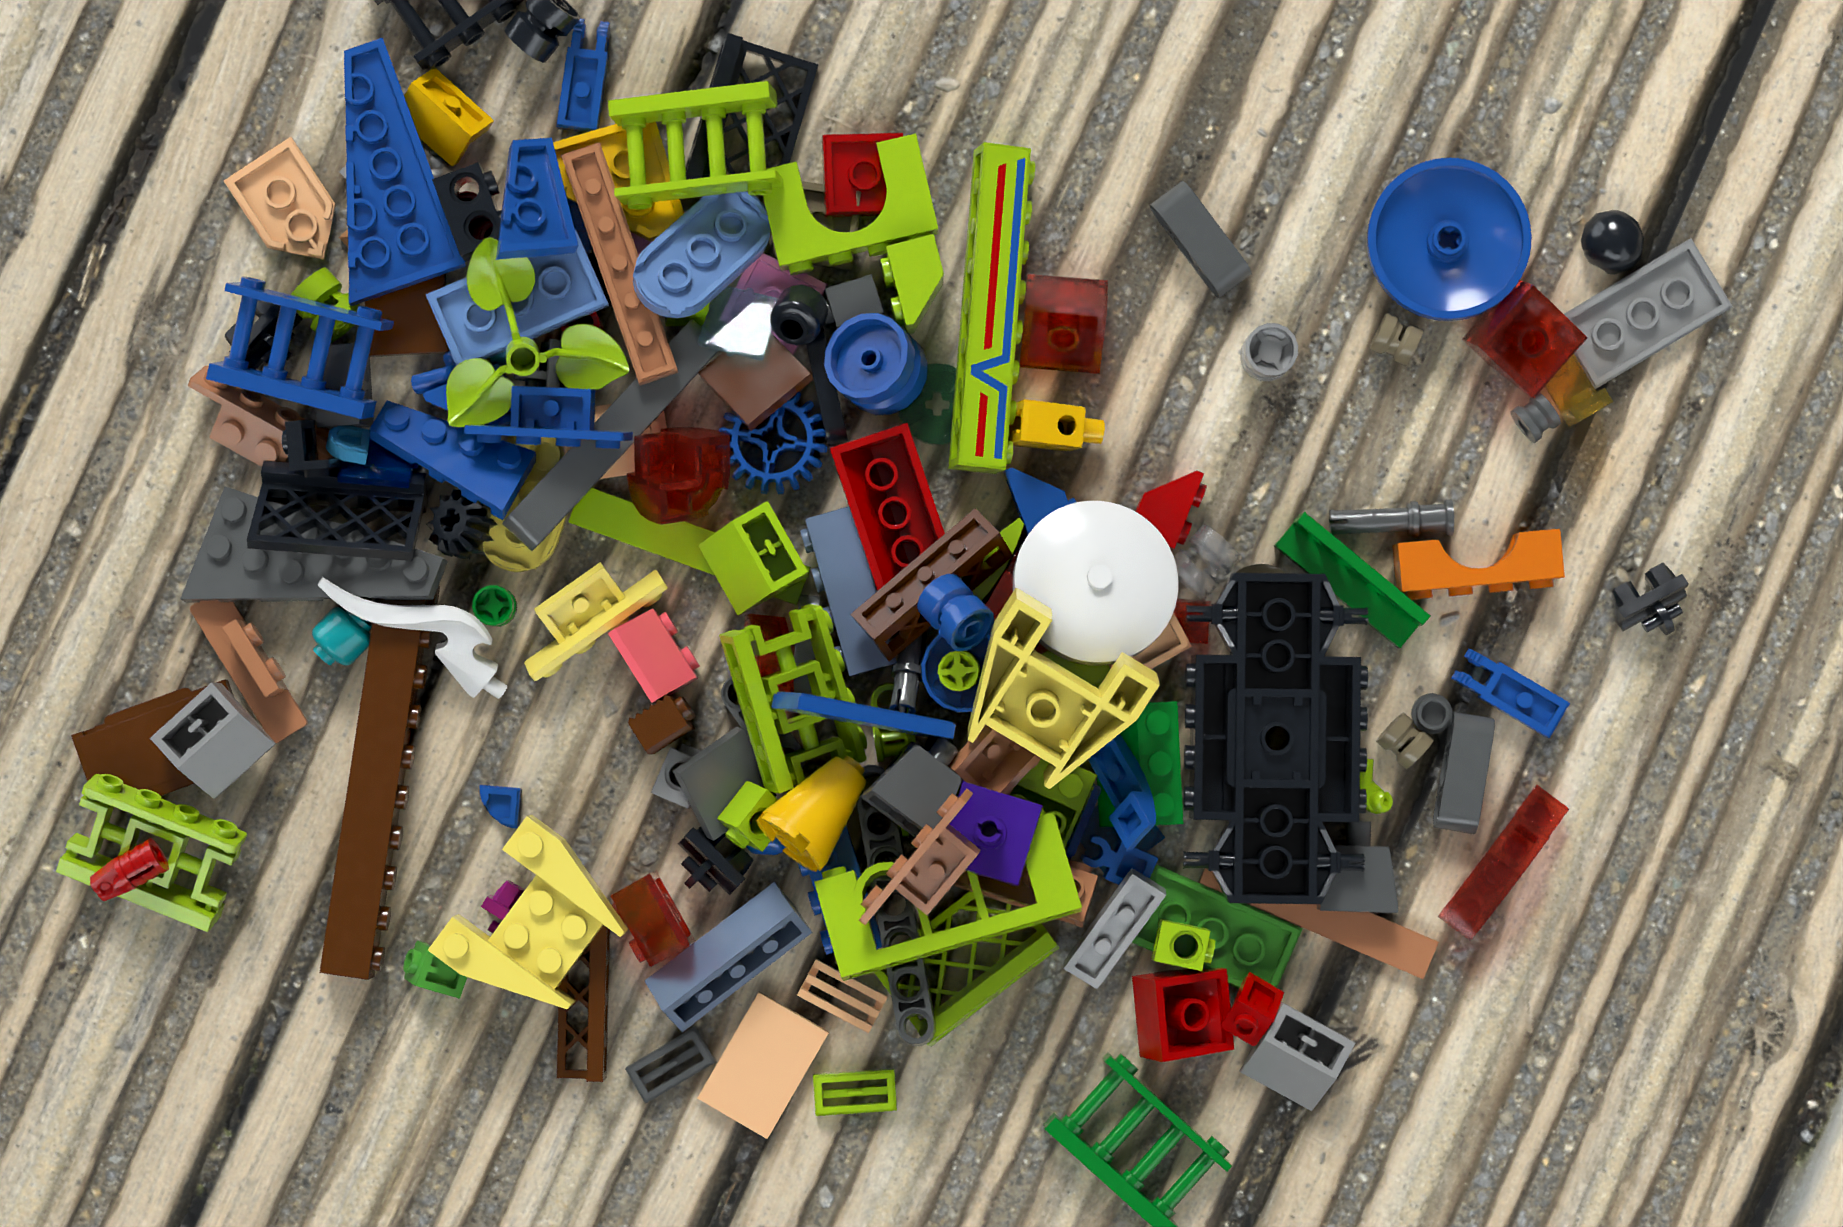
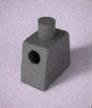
[861,738,962,837]
[1317,821,1398,913]

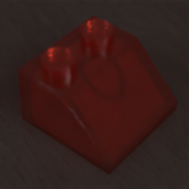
[1019,274,1108,374]
[1462,280,1588,399]
[611,870,696,967]

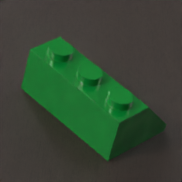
[1097,701,1184,827]

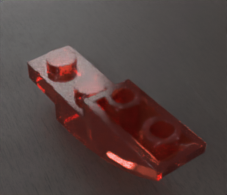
[1437,784,1569,941]

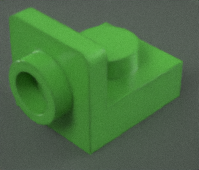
[403,940,467,999]

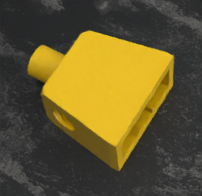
[1008,399,1105,451]

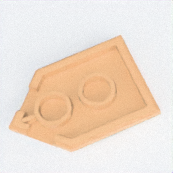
[224,137,336,260]

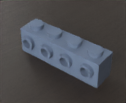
[800,506,897,677]
[645,882,813,1032]

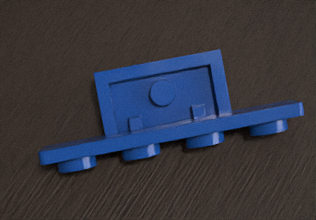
[464,386,633,449]

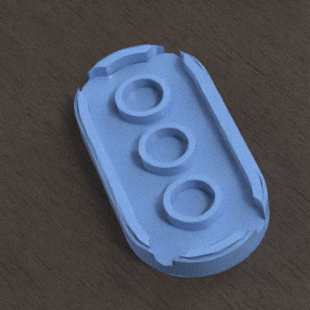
[633,191,771,318]

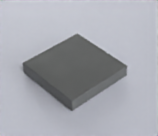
[673,727,777,841]

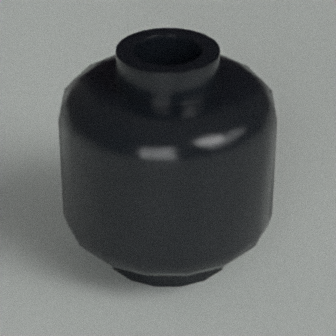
[770,285,828,346]

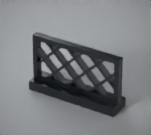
[686,33,818,198]
[247,461,428,561]

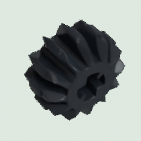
[426,489,498,559]

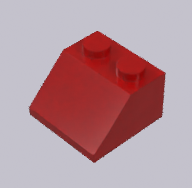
[1132,968,1235,1062]

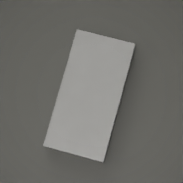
[1551,238,1733,391]

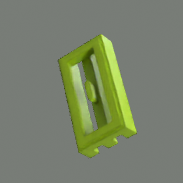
[813,1069,897,1116]

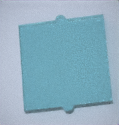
[698,286,778,361]

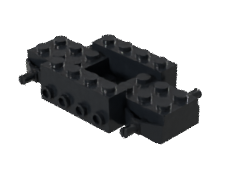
[1183,573,1368,904]

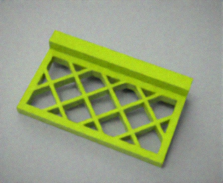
[874,891,1060,1047]

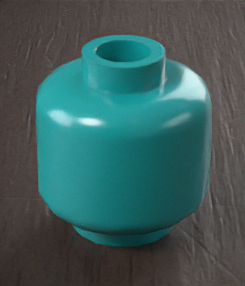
[312,606,372,666]

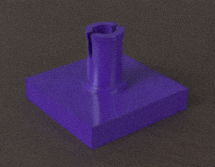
[949,781,1043,886]

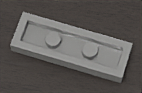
[1063,868,1166,989]

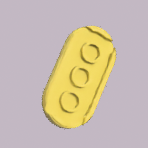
[483,436,568,572]

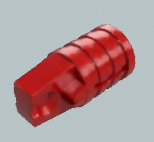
[90,838,169,901]

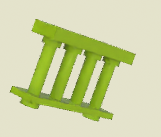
[608,81,783,210]

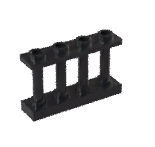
[374,0,524,70]

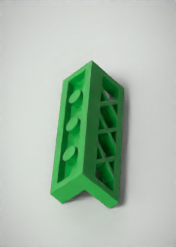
[1274,512,1431,649]

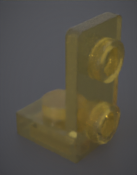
[1529,338,1613,427]

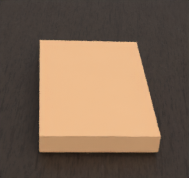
[697,991,829,1139]

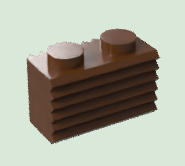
[628,695,696,755]

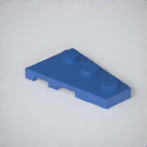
[496,138,579,260]

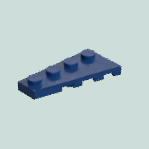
[369,400,536,521]

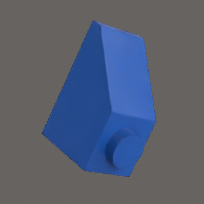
[1003,467,1077,536]

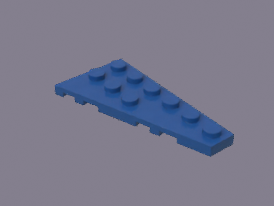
[344,38,466,307]

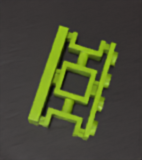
[719,604,867,794]
[56,774,247,932]

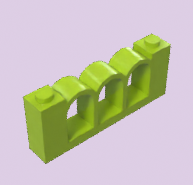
[814,808,1082,981]

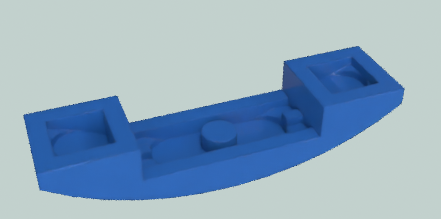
[1088,734,1156,850]

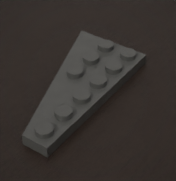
[180,486,448,603]

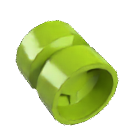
[291,267,361,344]

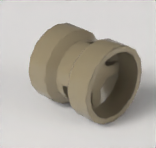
[1369,313,1424,366]
[1376,712,1434,769]

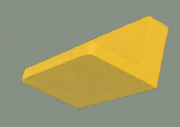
[404,69,494,166]

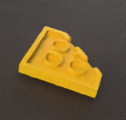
[553,122,684,242]

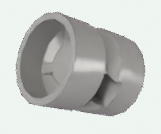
[1240,323,1298,381]

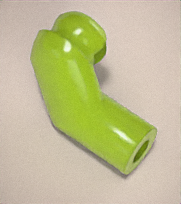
[1360,759,1393,814]

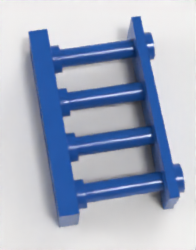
[206,276,394,419]

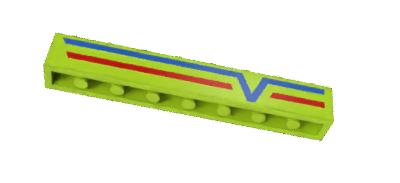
[948,142,1035,474]

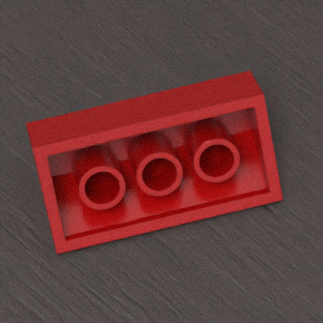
[830,423,945,591]

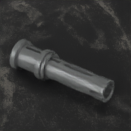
[1329,499,1454,537]

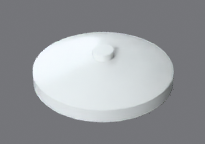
[1013,501,1178,666]

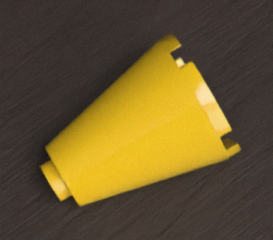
[756,756,866,872]

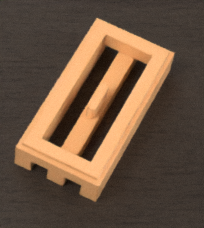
[797,959,888,1033]

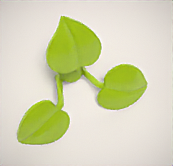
[446,237,629,427]

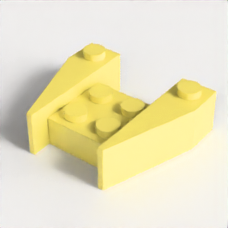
[968,588,1160,789]
[428,815,628,1009]

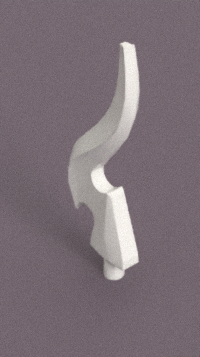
[318,578,507,699]

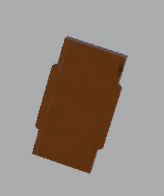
[71,679,234,796]

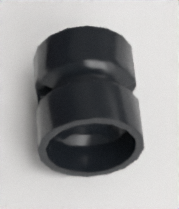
[504,0,580,63]

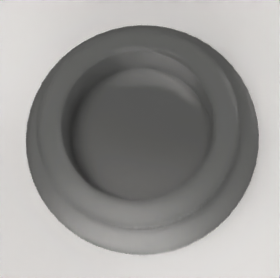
[1411,693,1452,734]

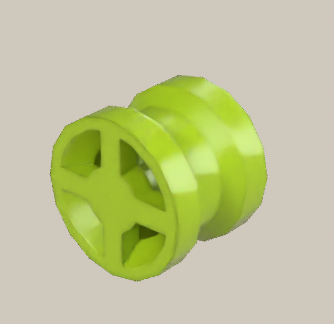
[938,651,981,691]

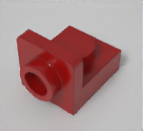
[1221,972,1285,1046]

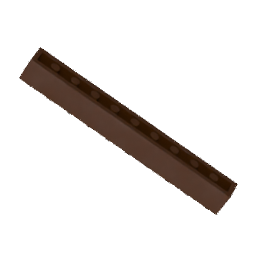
[319,586,440,980]

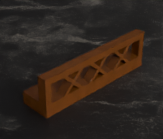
[850,508,1013,662]
[557,925,610,1082]

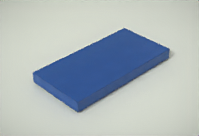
[771,692,956,739]

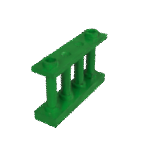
[1043,1052,1232,1227]

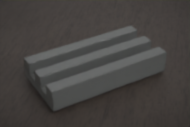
[625,1026,716,1104]

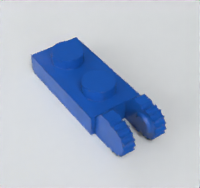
[556,18,610,133]
[1451,648,1570,738]

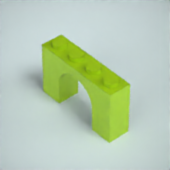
[763,133,939,275]

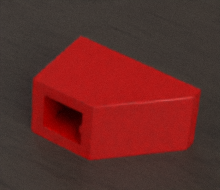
[1135,470,1207,551]

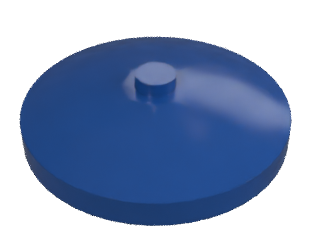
[1367,158,1532,321]

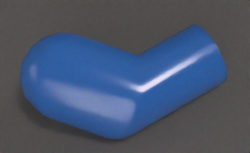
[411,351,456,395]

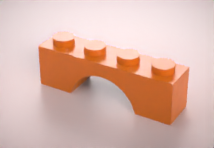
[1392,529,1565,600]

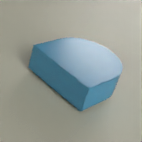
[326,426,370,465]

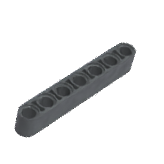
[502,318,722,551]
[857,765,936,1046]

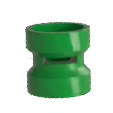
[472,585,517,627]

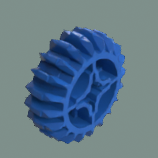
[719,392,828,495]

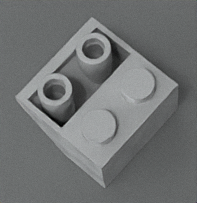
[150,682,276,799]
[1240,1002,1356,1111]

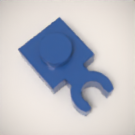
[1080,835,1159,885]

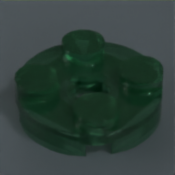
[898,363,956,446]

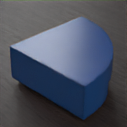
[480,785,522,829]

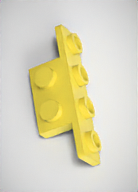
[524,562,668,681]

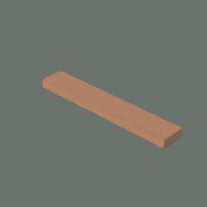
[561,142,679,386]
[1198,868,1439,979]

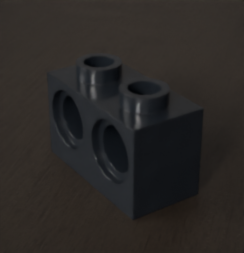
[432,162,502,262]

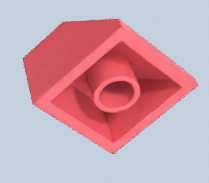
[608,608,700,704]

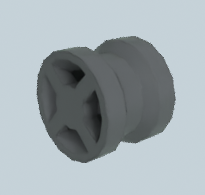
[1510,392,1561,443]

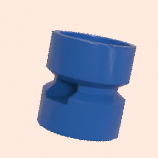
[917,574,994,651]

